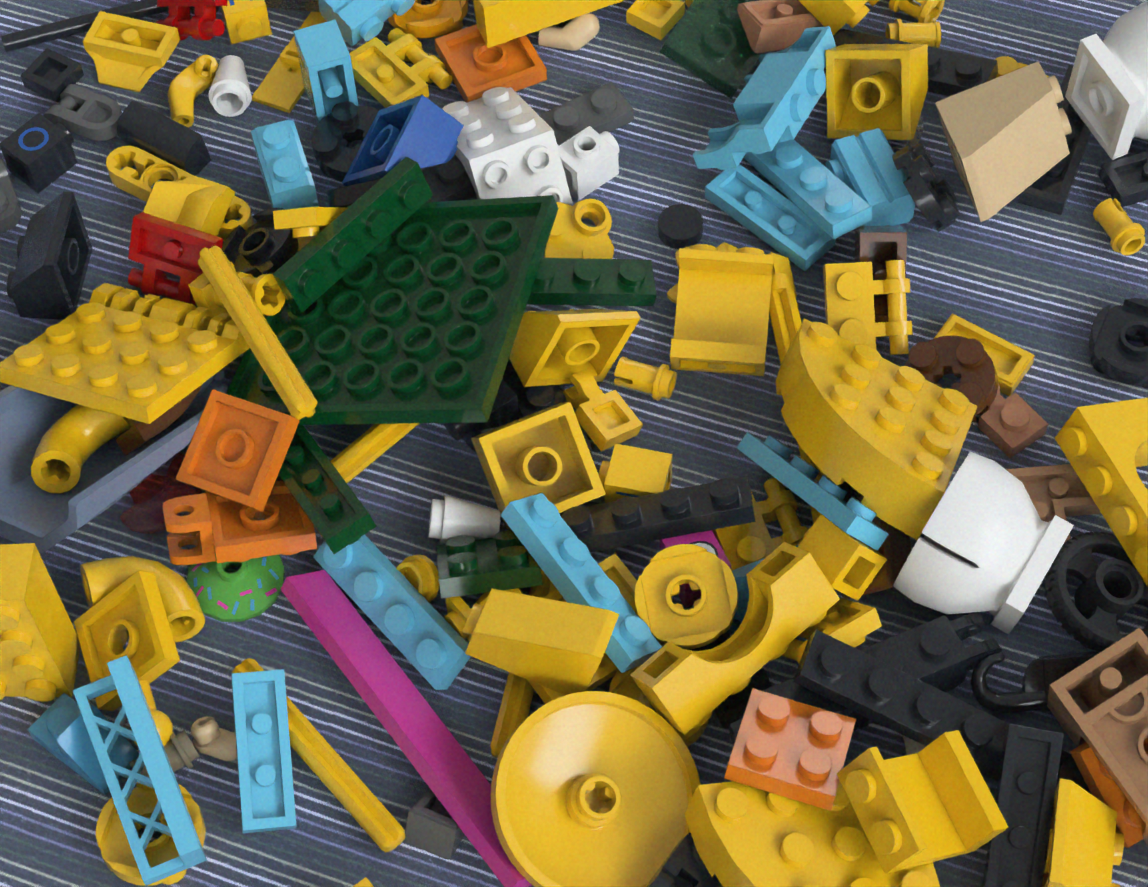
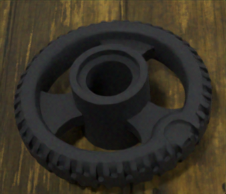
[1044,531,1148,651]

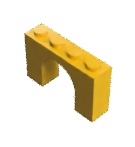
[1055,397,1148,587]

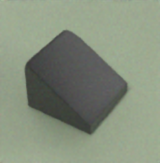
[405,788,465,859]

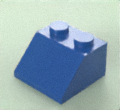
[342,95,464,186]

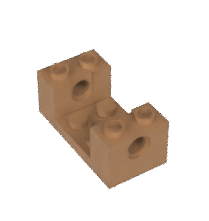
[1047,627,1148,846]

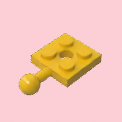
[74,570,180,746]

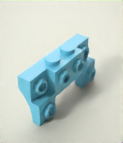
[693,26,837,170]

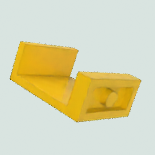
[670,244,774,376]
[836,730,1009,874]

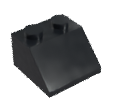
[7,191,93,320]

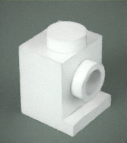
[557,126,619,201]

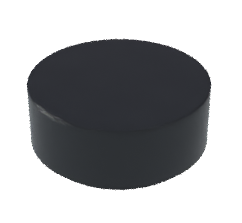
[658,204,703,249]

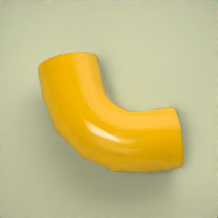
[31,404,130,493]
[80,556,205,643]

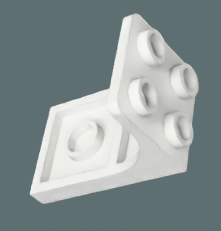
[442,87,573,206]

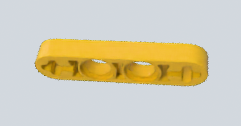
[106,146,254,241]

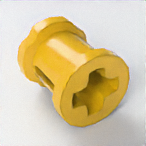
[889,0,945,23]
[236,272,286,316]

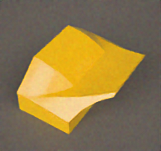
[83,11,180,92]
[143,175,235,236]

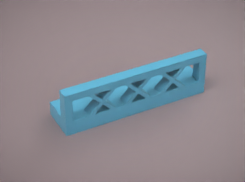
[73,655,207,886]

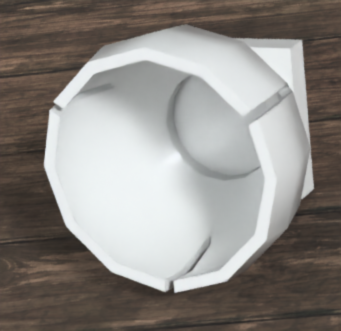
[1065,1,1148,160]
[893,451,1074,635]

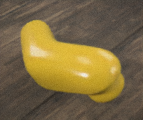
[167,55,218,128]

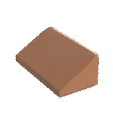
[737,0,824,54]

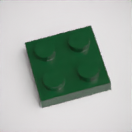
[436,530,543,599]

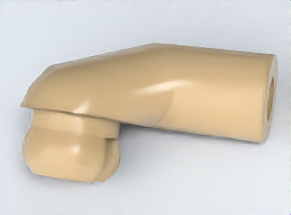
[538,13,599,51]
[191,716,237,762]

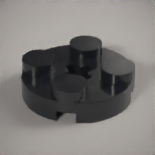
[312,101,379,182]
[892,142,960,232]
[222,208,299,277]
[1088,298,1148,389]

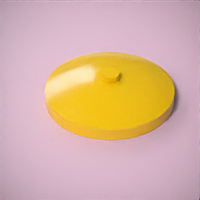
[490,691,701,887]

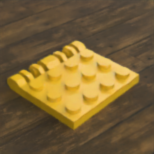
[0,283,250,424]

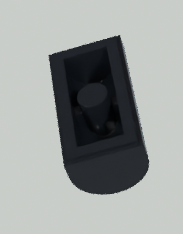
[117,101,211,176]

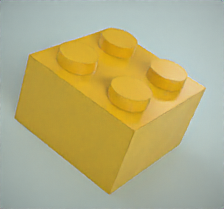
[471,402,606,530]

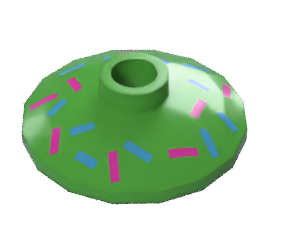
[187,554,285,622]

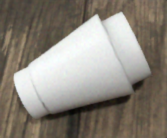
[208,55,252,117]
[428,495,500,544]

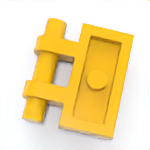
[349,28,453,108]
[823,260,913,355]
[712,478,808,571]

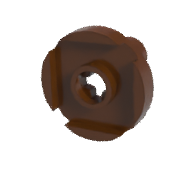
[904,336,998,423]

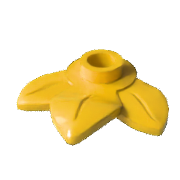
[544,199,614,259]

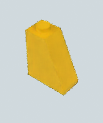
[462,588,619,695]

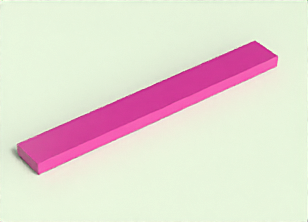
[280,570,532,887]

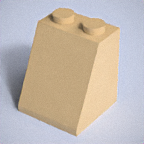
[935,61,1072,222]

